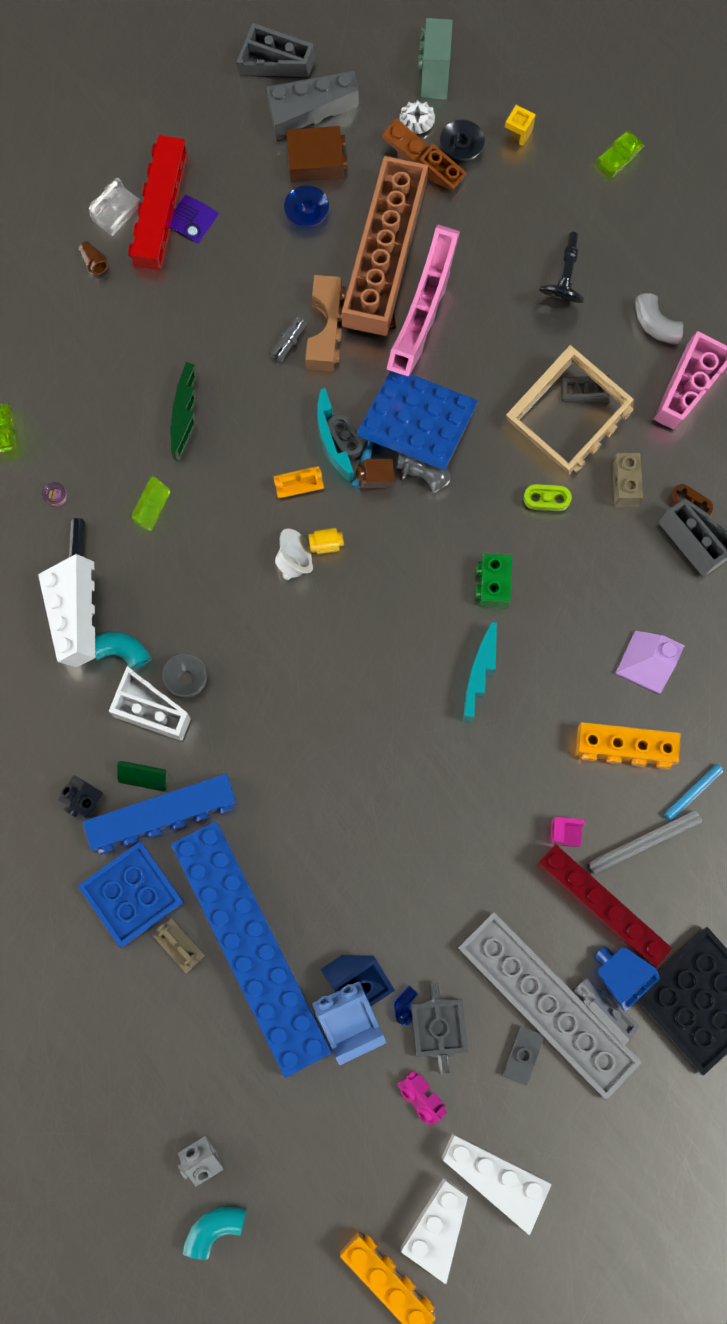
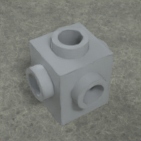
[178,1136,223,1186]

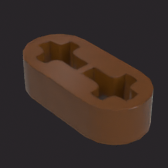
[670,484,713,515]

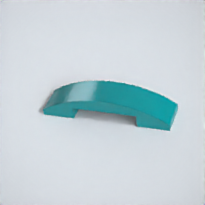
[317,388,354,482]

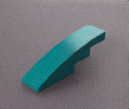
[463,622,497,722]

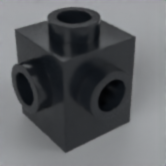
[58,775,103,818]

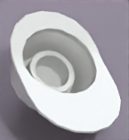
[275,528,313,580]

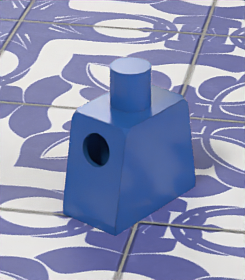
[596,947,660,1012]

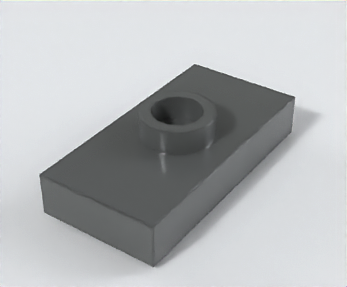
[502,1026,544,1085]

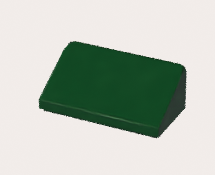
[117,761,170,792]

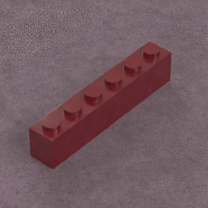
[536,844,673,968]

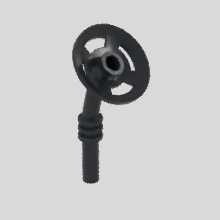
[539,232,585,303]

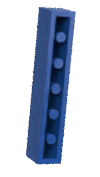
[82,773,238,855]

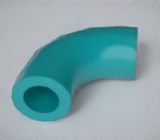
[95,631,152,670]
[182,1207,246,1260]

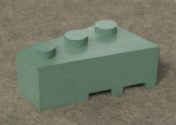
[418,18,453,99]

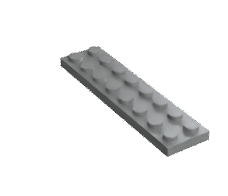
[458,912,642,1100]

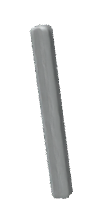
[587,811,702,874]

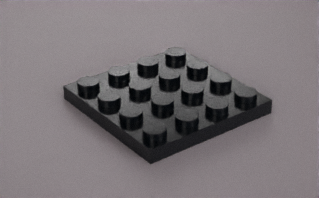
[637,927,727,1076]

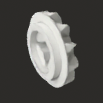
[400,99,435,134]

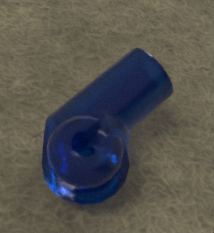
[394,985,418,1026]

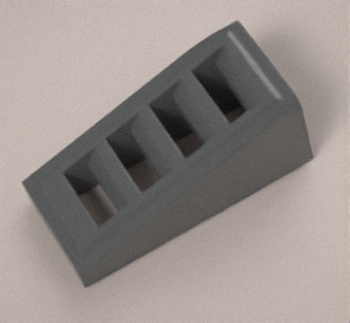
[562,375,611,403]

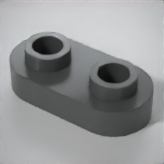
[328,414,363,459]

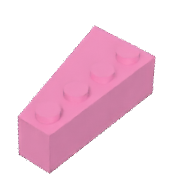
[653,331,727,430]

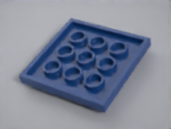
[357,371,478,471]

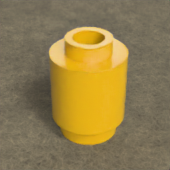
[308,528,344,554]

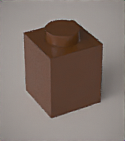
[356,459,395,488]

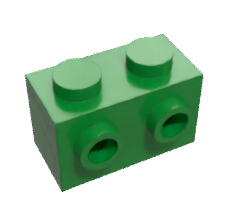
[475,553,512,608]

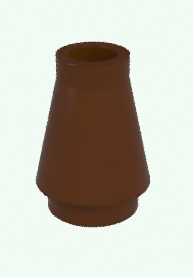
[79,241,108,275]

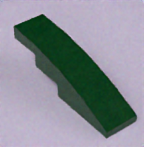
[170,362,197,461]

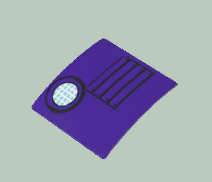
[170,195,219,243]

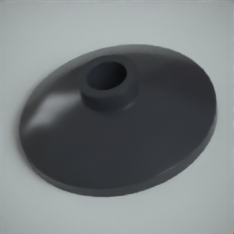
[440,120,485,161]

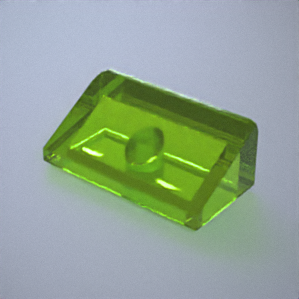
[131,476,170,531]

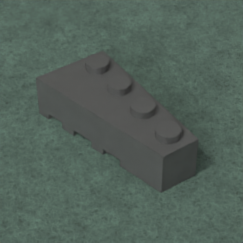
[267,71,359,141]

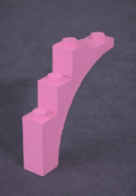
[387,225,460,376]

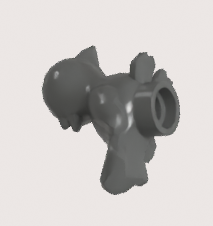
[396,452,451,493]

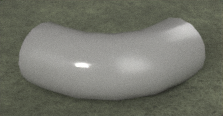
[635,293,683,345]

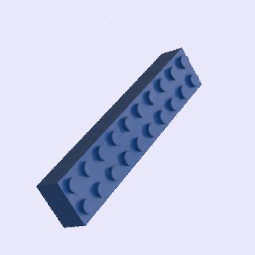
[171,821,332,1078]

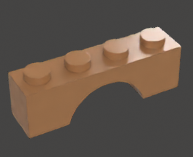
[305,275,346,372]

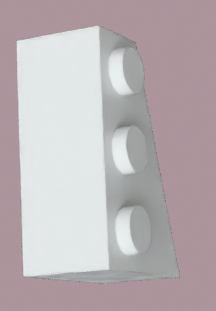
[109,666,191,741]
[400,1178,468,1284]

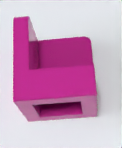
[551,817,585,847]

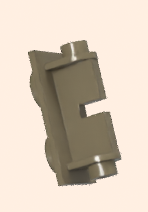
[153,918,205,974]

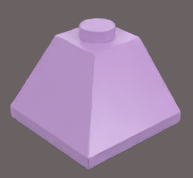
[615,631,685,695]

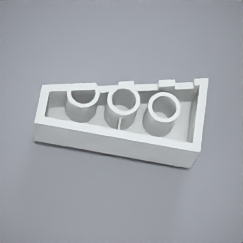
[38,554,95,667]
[442,1133,552,1235]

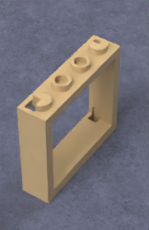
[506,345,634,475]

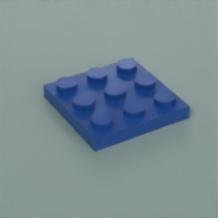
[78,841,184,948]

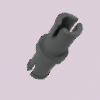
[270,316,307,362]

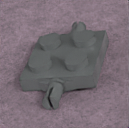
[411,983,468,1074]

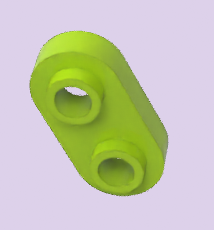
[523,484,572,511]

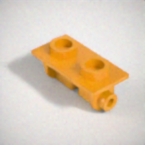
[273,466,324,499]

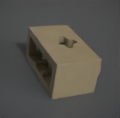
[612,453,643,508]

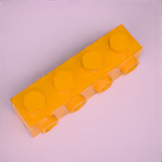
[576,722,681,769]
[340,1232,436,1324]

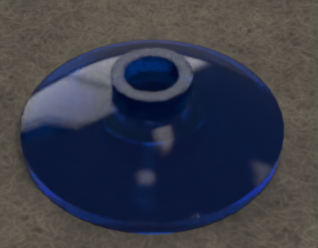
[284,185,329,227]

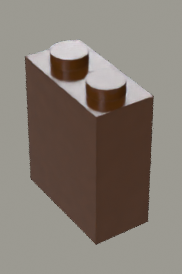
[286,126,348,182]

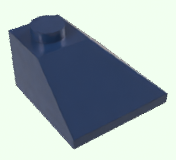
[321,955,395,1007]

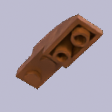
[381,118,467,191]

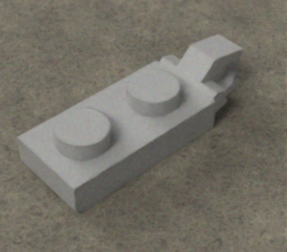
[574,978,639,1045]

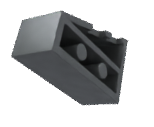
[236,22,316,77]
[658,499,727,577]

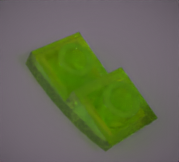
[596,130,645,178]
[0,403,16,453]

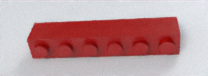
[128,135,187,271]

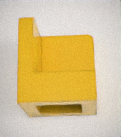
[505,105,536,146]

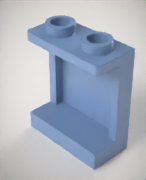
[312,982,386,1066]

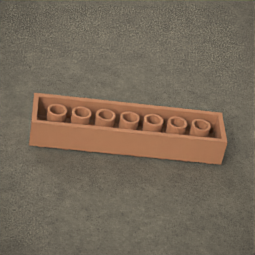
[342,156,428,336]

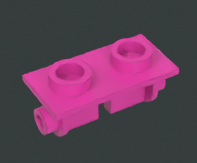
[397,1070,447,1126]

